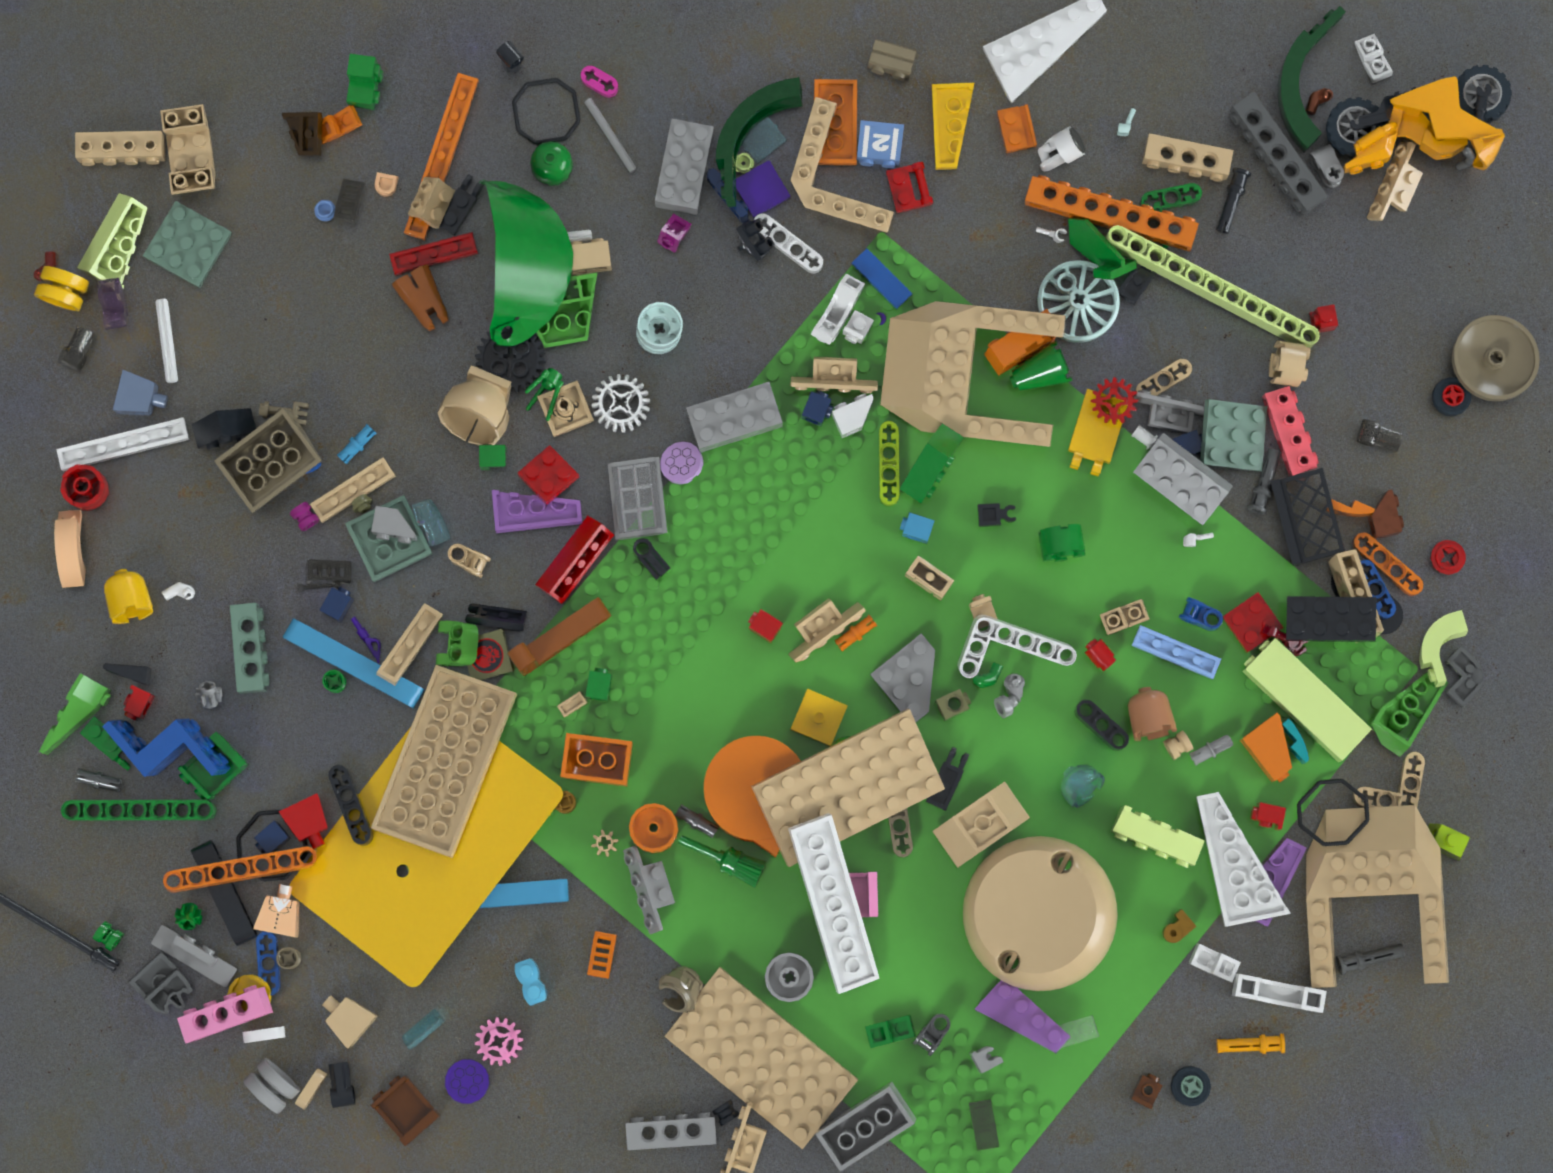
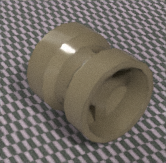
[276,947,301,969]

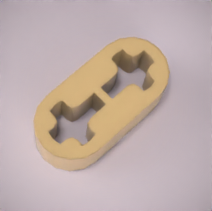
[295,1068,328,1110]

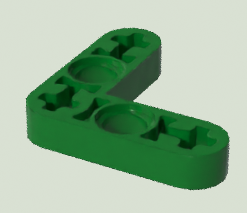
[1140,183,1202,249]

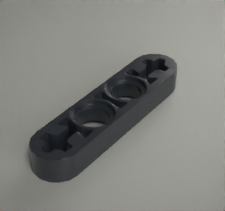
[328,765,373,846]

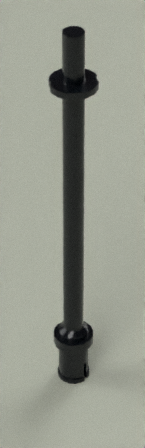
[0,893,121,973]

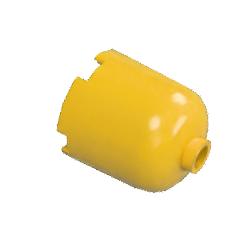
[104,569,153,624]

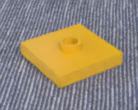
[790,689,848,746]

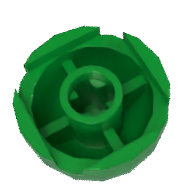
[530,141,573,186]

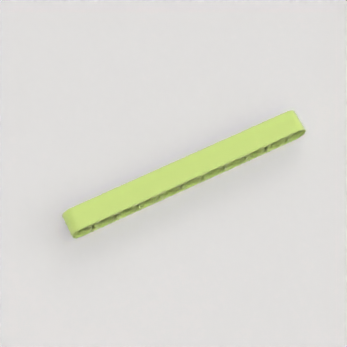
[1105,225,1320,348]

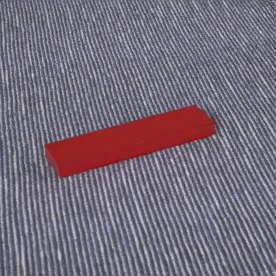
[389,232,478,276]

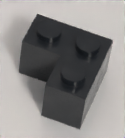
[191,408,256,451]

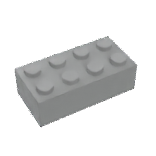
[655,119,714,215]
[686,382,783,453]
[1133,433,1233,525]
[815,1081,917,1172]

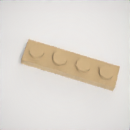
[310,457,396,523]
[377,603,443,686]

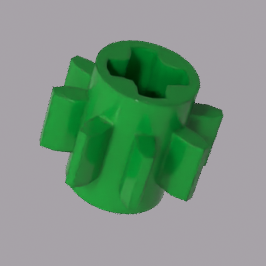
[174,903,202,930]

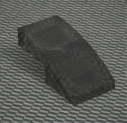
[969,1099,999,1151]

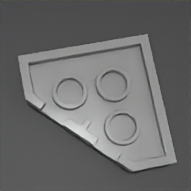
[870,633,935,722]

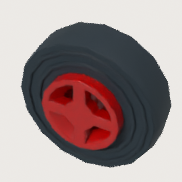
[1432,377,1472,416]

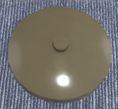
[1452,315,1540,401]

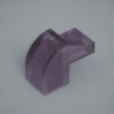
[97,277,128,330]

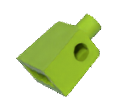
[1428,823,1470,861]

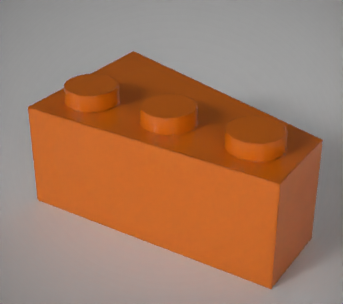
[984,309,1056,376]

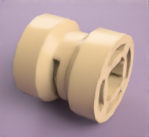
[1163,730,1193,760]

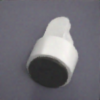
[1038,126,1086,172]

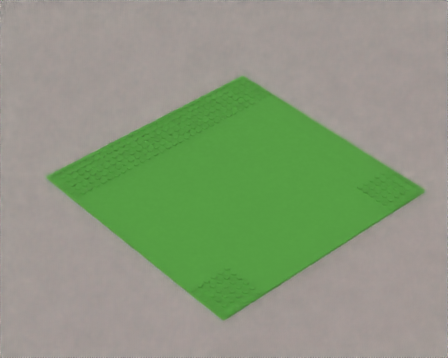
[496,232,1418,1173]

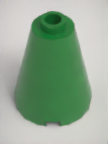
[1009,341,1073,391]

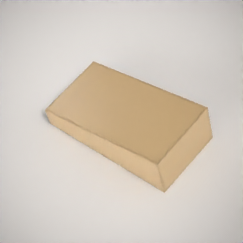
[557,691,588,718]

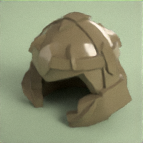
[659,966,703,1013]

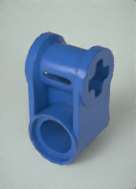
[1179,597,1223,631]

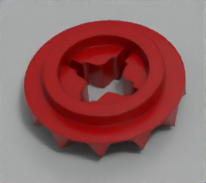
[1430,540,1466,575]

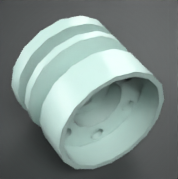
[636,302,683,355]

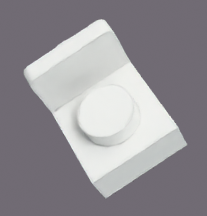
[843,310,874,344]

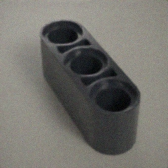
[1074,700,1129,751]

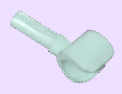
[1117,108,1136,137]

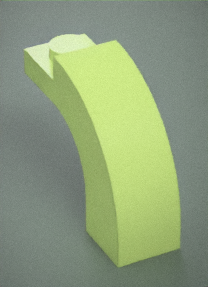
[1419,610,1468,687]

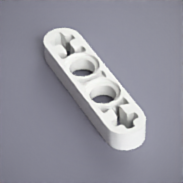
[754,214,823,274]

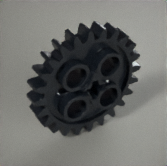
[475,326,546,393]

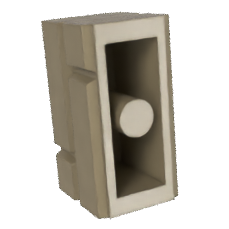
[868,39,917,81]

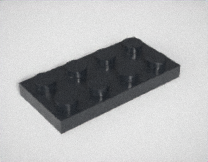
[1286,596,1377,642]

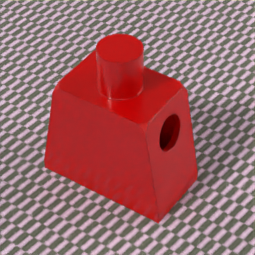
[279,793,328,849]

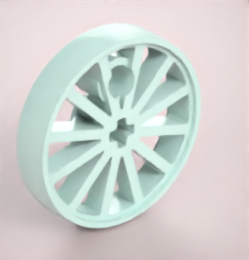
[1037,260,1120,343]

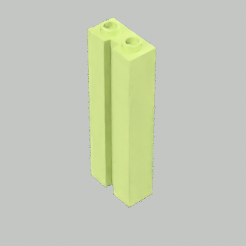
[1242,638,1372,762]

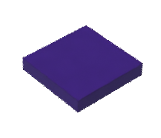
[736,160,791,219]

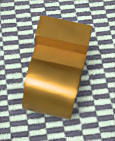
[1162,909,1196,943]

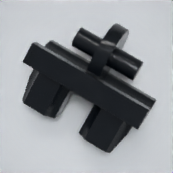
[736,219,775,261]

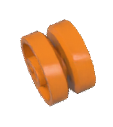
[629,803,679,853]

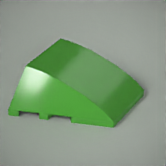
[537,272,597,348]

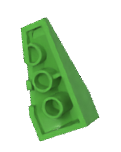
[1371,672,1448,757]
[39,673,111,755]

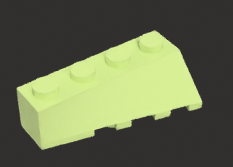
[77,193,148,293]
[1110,805,1205,868]

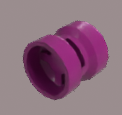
[289,502,320,532]

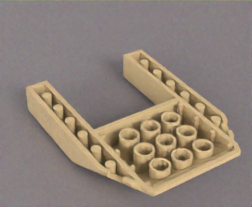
[880,301,1066,447]
[1306,805,1449,988]

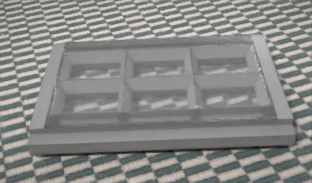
[608,457,668,540]

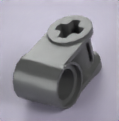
[913,1013,950,1056]

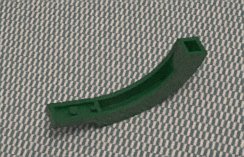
[1277,6,1346,153]
[716,77,803,207]

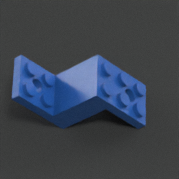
[102,718,231,777]

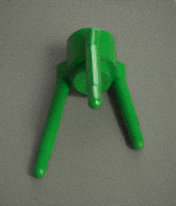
[525,368,564,421]

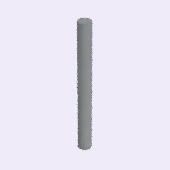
[584,98,637,173]

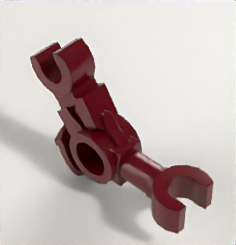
[1262,624,1309,657]

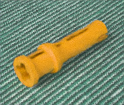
[1216,1033,1285,1054]

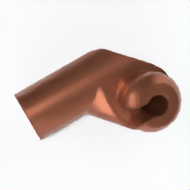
[1305,88,1333,115]

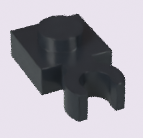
[977,503,1016,527]

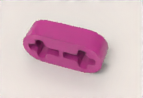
[581,66,618,98]

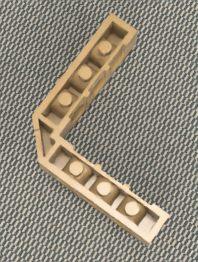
[791,97,894,233]

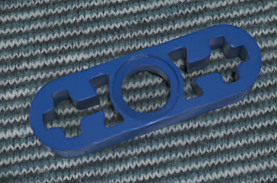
[1360,560,1396,619]
[256,931,281,996]

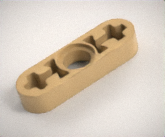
[1135,359,1192,396]

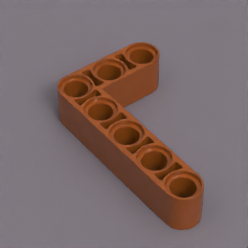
[507,597,612,676]

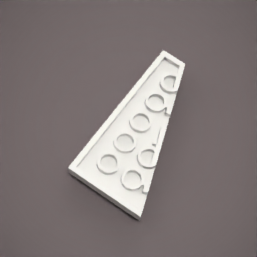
[1196,792,1291,927]

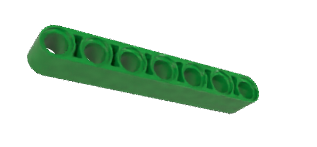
[61,800,217,821]

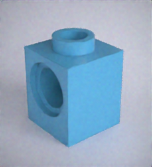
[900,513,935,544]

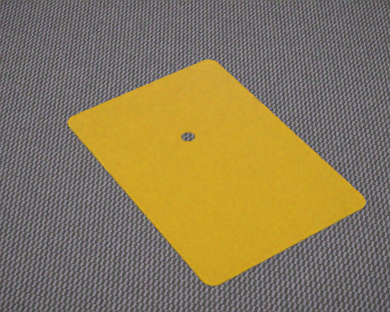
[289,727,563,987]

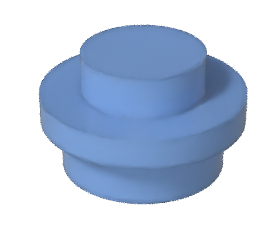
[314,200,336,222]

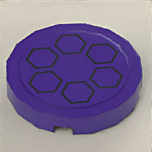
[445,1059,489,1104]

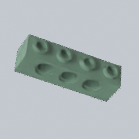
[230,603,270,694]

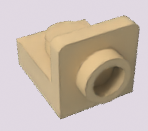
[969,594,997,630]

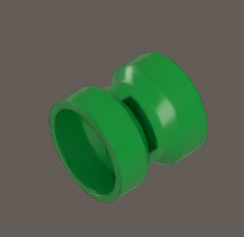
[322,670,347,693]
[93,921,124,951]

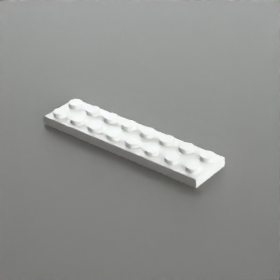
[788,813,880,994]

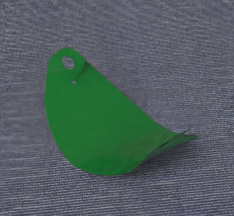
[479,179,573,346]

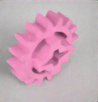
[475,1017,524,1066]

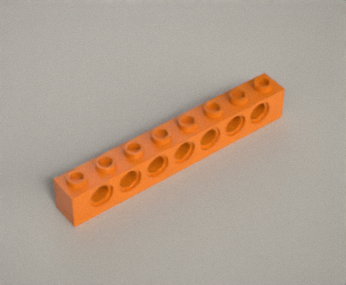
[1025,175,1199,252]

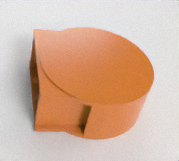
[704,736,801,858]

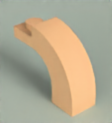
[54,510,86,588]

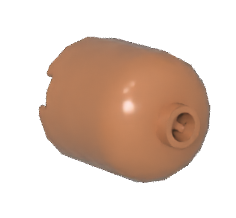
[1128,687,1177,741]

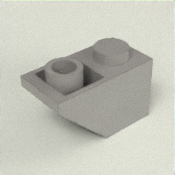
[371,506,417,544]

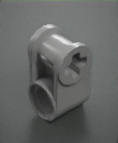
[1309,144,1344,188]

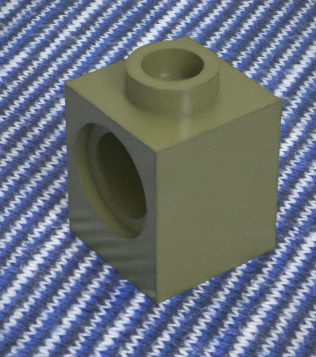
[935,689,971,721]

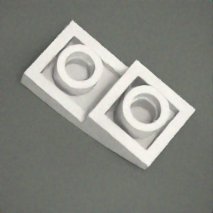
[1355,34,1393,83]

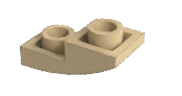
[1100,599,1150,635]

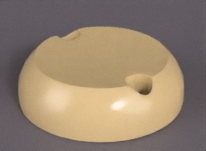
[963,836,1118,991]

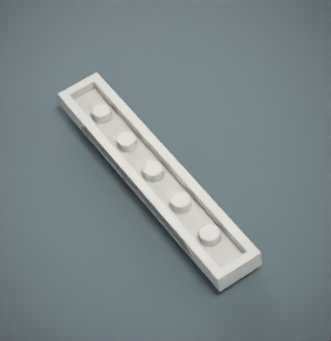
[56,417,190,471]

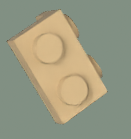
[408,177,455,229]

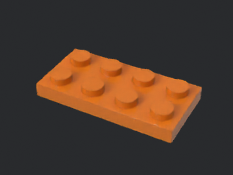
[814,79,857,165]

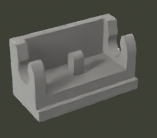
[969,1046,1003,1073]

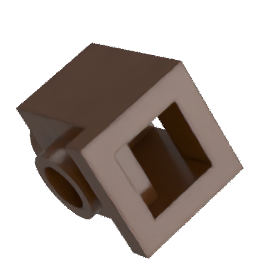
[1129,1073,1163,1109]

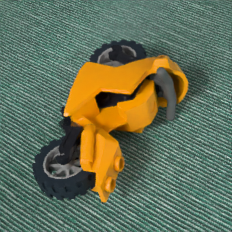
[1326,65,1512,175]

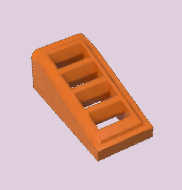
[587,931,617,979]

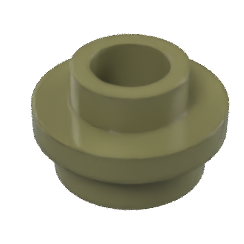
[351,494,373,514]

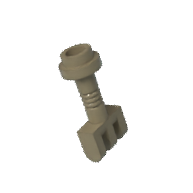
[259,401,309,426]

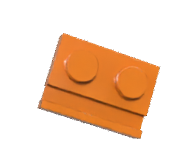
[997,104,1037,153]

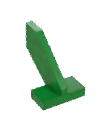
[1068,217,1137,280]

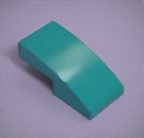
[1282,718,1309,764]

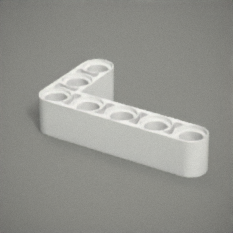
[957,614,1077,678]

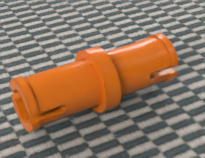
[834,615,877,652]

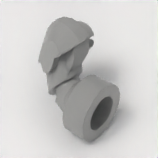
[994,674,1025,719]

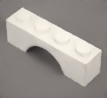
[1231,974,1327,1013]

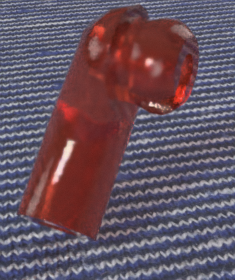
[34,251,56,281]

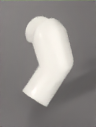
[162,582,195,601]

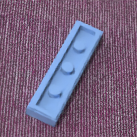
[1131,625,1221,680]

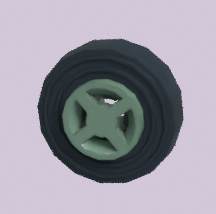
[1171,1066,1211,1107]

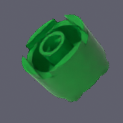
[1038,524,1086,562]

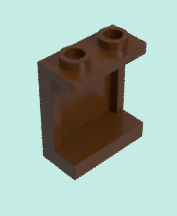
[370,1075,441,1146]

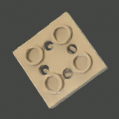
[537,380,594,437]

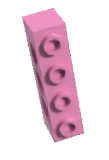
[177,985,273,1044]

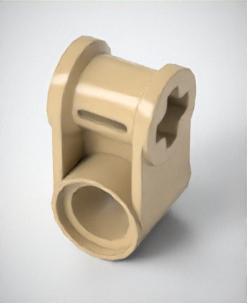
[448,544,491,578]

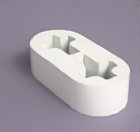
[242,1026,286,1043]

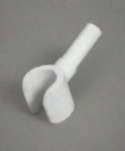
[1036,227,1067,243]
[1183,532,1214,547]

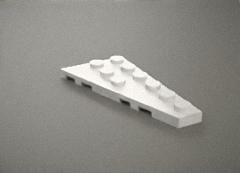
[983,0,1107,104]

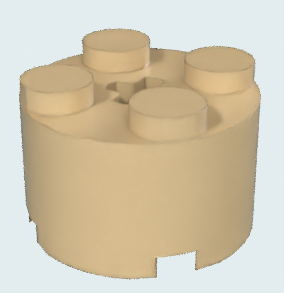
[1269,340,1310,387]

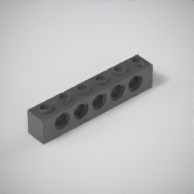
[1230,92,1328,216]

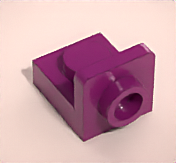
[657,213,692,253]

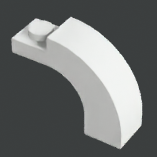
[811,274,865,345]

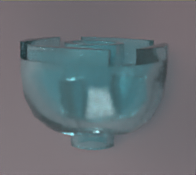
[1061,764,1105,808]

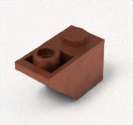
[1368,489,1404,539]

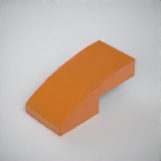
[322,105,362,144]
[1326,499,1375,517]

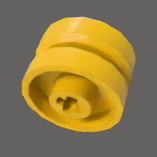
[34,266,90,311]

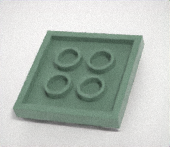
[143,201,233,288]
[1200,399,1267,472]
[345,495,433,582]

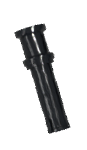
[1216,168,1251,234]

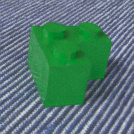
[346,54,383,110]

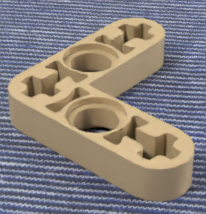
[1353,752,1425,807]

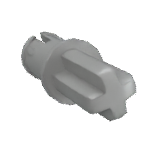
[1189,735,1233,766]

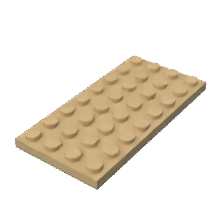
[371,665,517,858]
[751,709,945,867]
[664,967,858,1149]

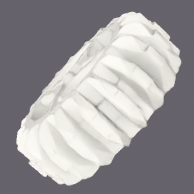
[592,374,650,433]

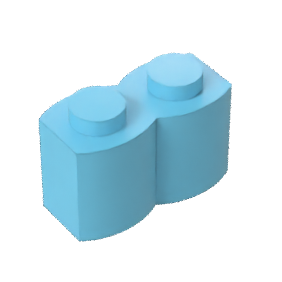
[515,958,547,1006]

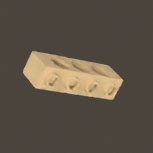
[1142,133,1234,182]
[1328,549,1384,643]

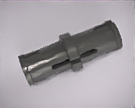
[75,768,122,792]
[675,804,719,838]

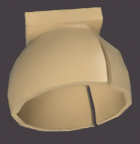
[438,365,511,445]

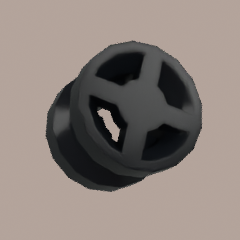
[712,1099,740,1126]

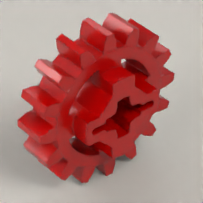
[1091,377,1139,425]

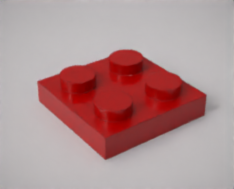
[517,445,579,505]
[1223,592,1284,653]

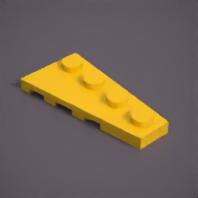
[932,83,975,170]

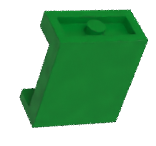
[177,732,249,801]

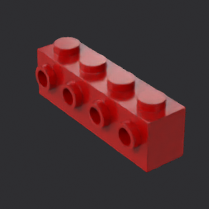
[535,515,614,604]

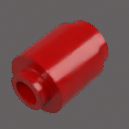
[1084,638,1116,671]

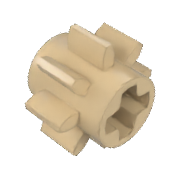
[591,830,619,857]

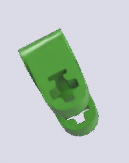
[436,621,479,667]

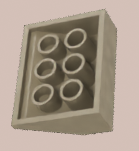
[214,408,322,513]

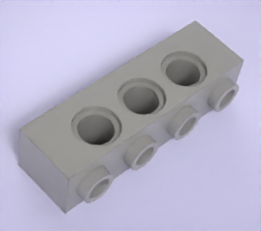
[626,1112,717,1150]

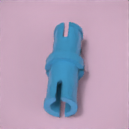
[337,424,377,464]

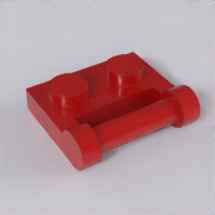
[886,162,934,214]

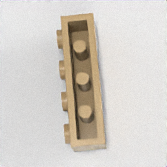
[75,131,165,166]

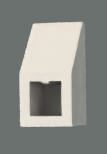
[832,394,873,438]

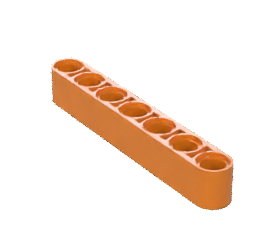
[163,847,317,893]

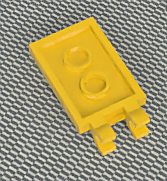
[1068,389,1128,477]

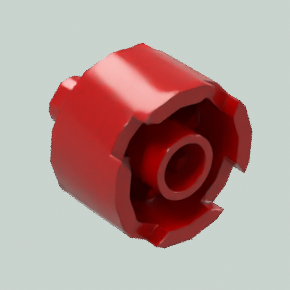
[60,464,109,511]

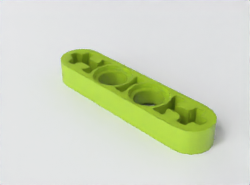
[879,421,900,506]

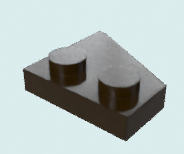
[282,112,322,156]

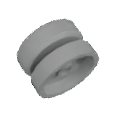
[765,953,814,1002]
[243,1058,301,1114]

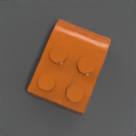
[560,733,633,787]

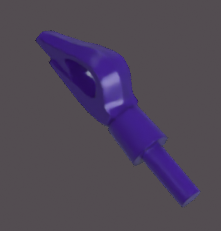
[351,617,381,663]

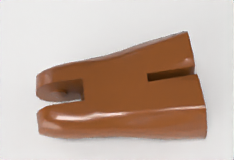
[392,264,449,332]

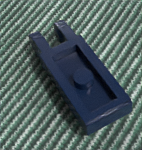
[706,168,749,223]

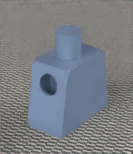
[113,370,168,416]

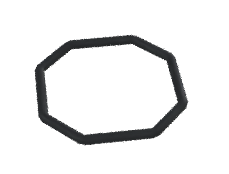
[512,78,580,145]
[1297,779,1370,846]
[236,809,308,882]

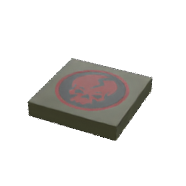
[467,629,514,681]

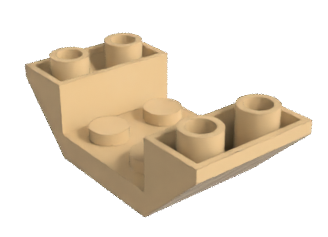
[160,104,216,195]
[932,782,1030,868]

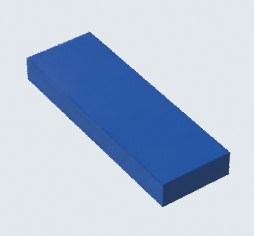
[851,248,912,310]

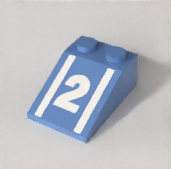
[857,120,904,169]

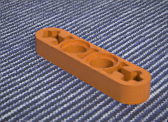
[1352,532,1424,596]

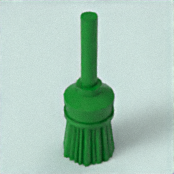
[678,835,767,888]

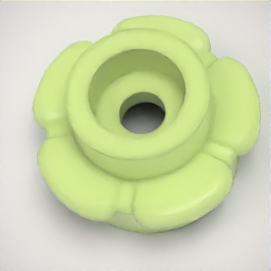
[736,153,754,174]

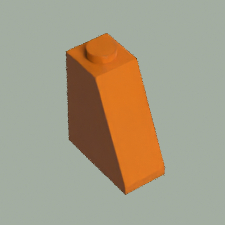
[1239,713,1292,783]

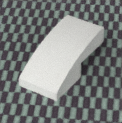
[1188,943,1241,982]

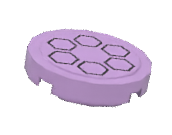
[660,442,703,484]

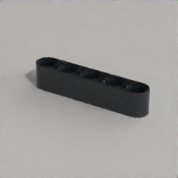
[191,840,258,947]

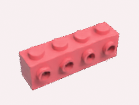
[1262,386,1319,477]

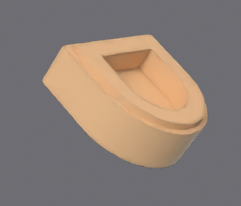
[375,172,399,197]

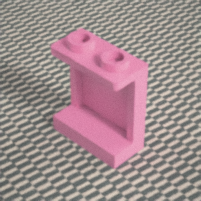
[849,872,878,917]

